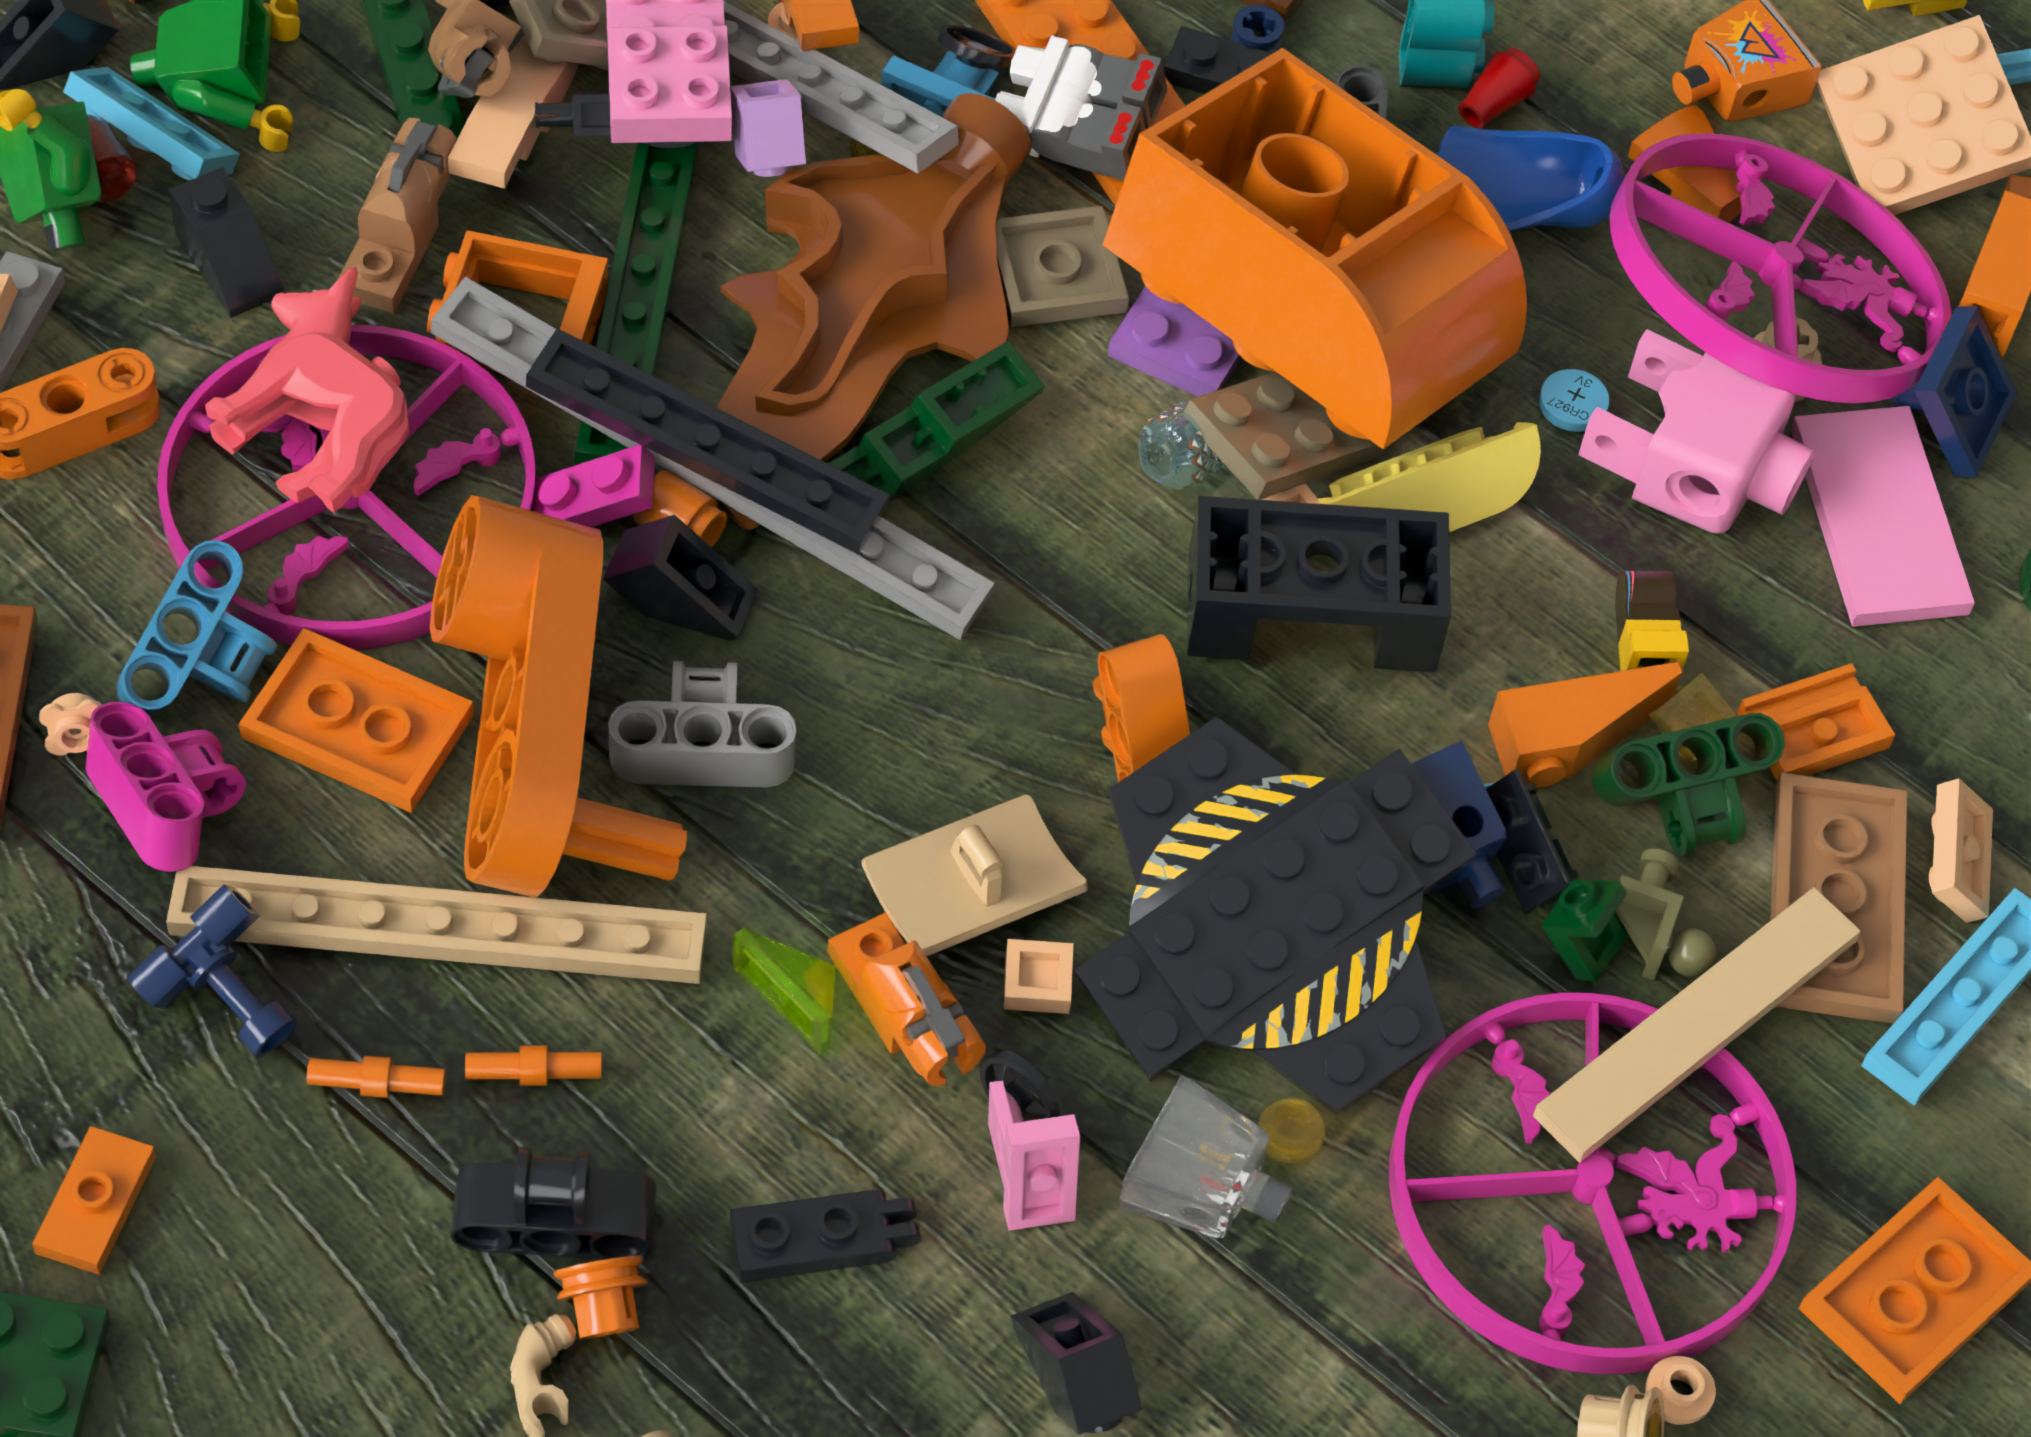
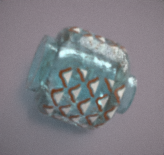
[1138,401,1224,490]

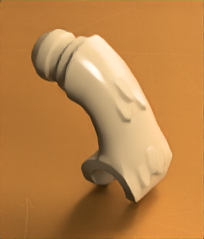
[510,1314,577,1437]

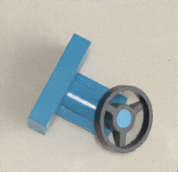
[881,25,1016,116]

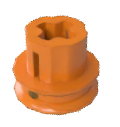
[553,1255,648,1339]

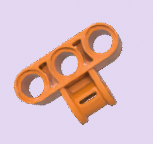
[1092,634,1190,782]

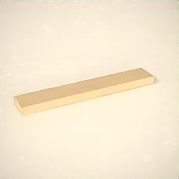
[1533,887,1861,1163]

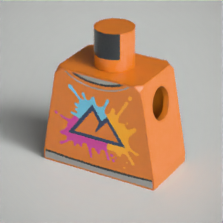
[1672,0,1822,122]

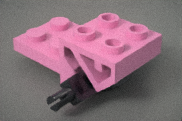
[535,0,803,148]

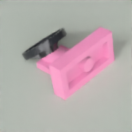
[980,1050,1080,1231]

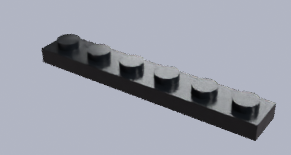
[526,328,890,555]

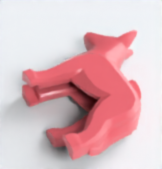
[205,267,410,513]

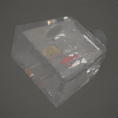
[1119,1075,1293,1238]

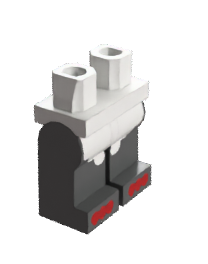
[995,36,1167,181]

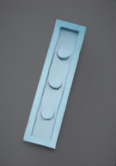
[1861,888,2031,1106]

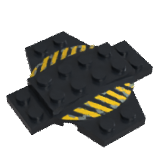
[1074,717,1477,1115]

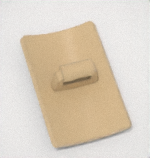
[861,795,1088,956]

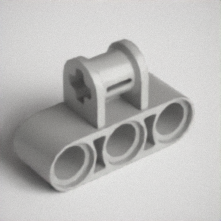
[608,661,797,788]

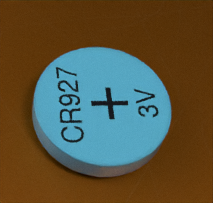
[1539,369,1609,432]

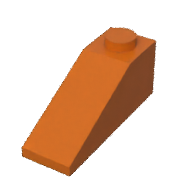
[1488,662,1682,788]

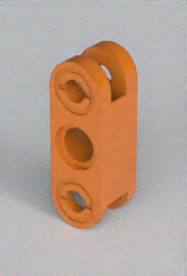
[0,348,161,480]

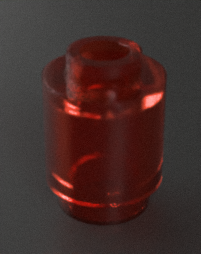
[87,115,137,202]

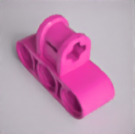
[85,702,246,872]

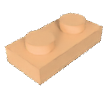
[1929,778,1993,923]

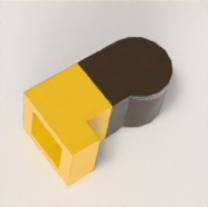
[1615,571,1689,671]

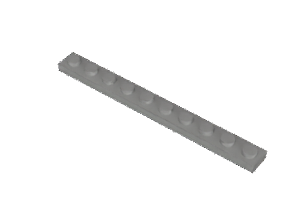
[431,277,995,640]

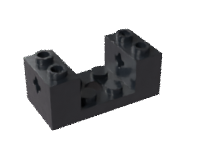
[1187,496,1451,672]

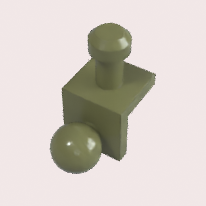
[1614,847,1717,981]

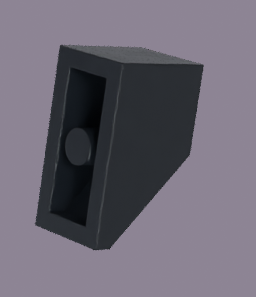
[0,0,119,91]
[168,167,285,318]
[603,514,758,641]
[1011,1292,1143,1435]

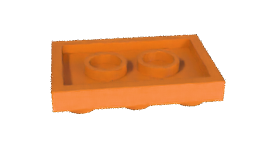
[239,628,474,813]
[1798,1177,2031,1404]

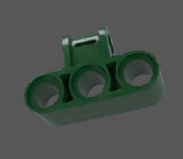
[1591,713,1785,857]

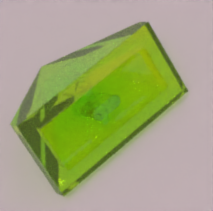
[733,928,836,1056]

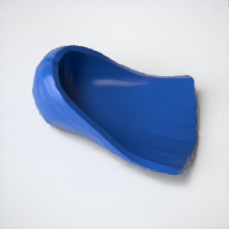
[1436,126,1624,232]

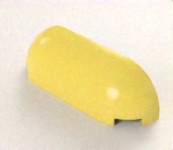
[1317,422,1541,532]

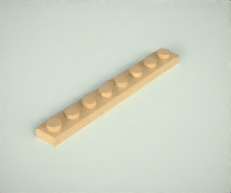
[166,866,707,984]

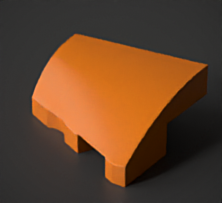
[1628,105,1742,223]

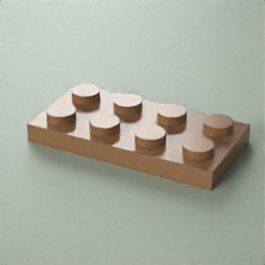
[1770,772,1907,1024]

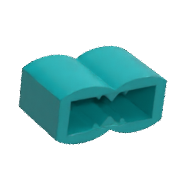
[1399,0,1494,89]

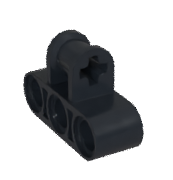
[450,1147,657,1259]

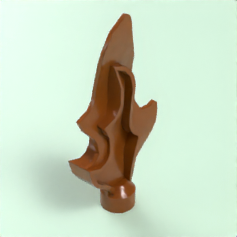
[713,93,1032,530]

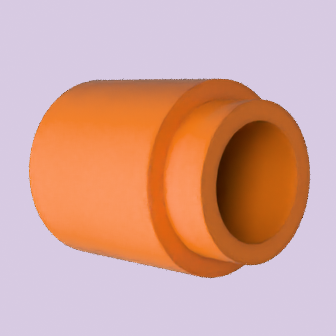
[633,469,727,547]

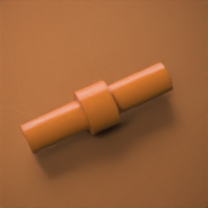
[465,1045,602,1086]
[307,1055,446,1098]

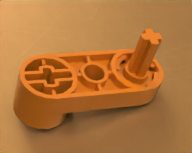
[430,495,687,898]

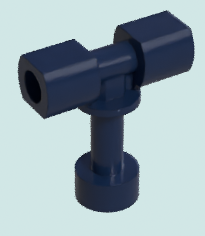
[127,884,298,1058]

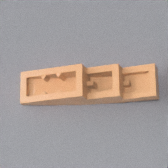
[448,35,580,189]

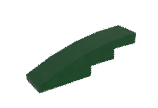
[828,341,1045,503]

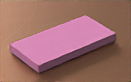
[1790,406,1975,627]

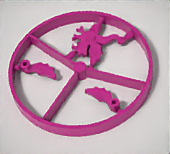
[1610,133,1952,403]
[157,325,536,650]
[1389,993,1796,1374]

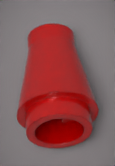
[1458,47,1540,129]

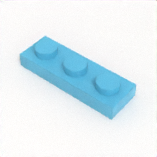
[63,67,240,180]

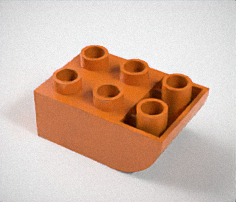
[1103,48,1527,449]

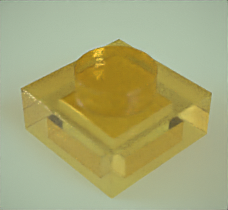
[1648,673,1736,763]

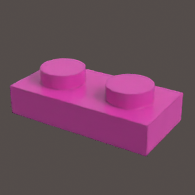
[534,445,655,527]

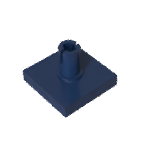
[1893,306,2017,477]

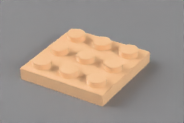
[1816,15,2031,215]

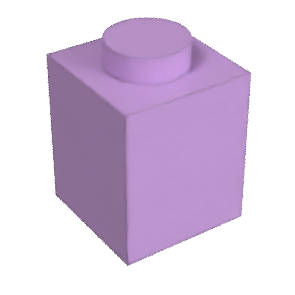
[730,79,806,177]

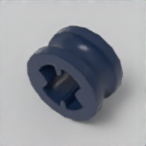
[1231,5,1285,53]

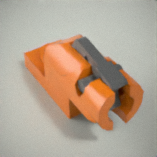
[827,913,986,1086]

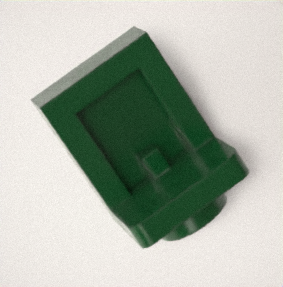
[1541,879,1627,982]

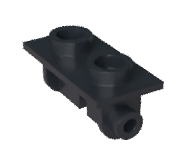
[1486,769,1579,913]

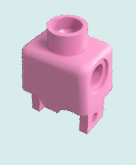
[1578,329,1815,534]

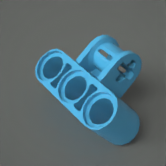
[116,540,278,717]

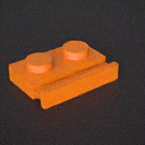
[1737,663,1895,781]

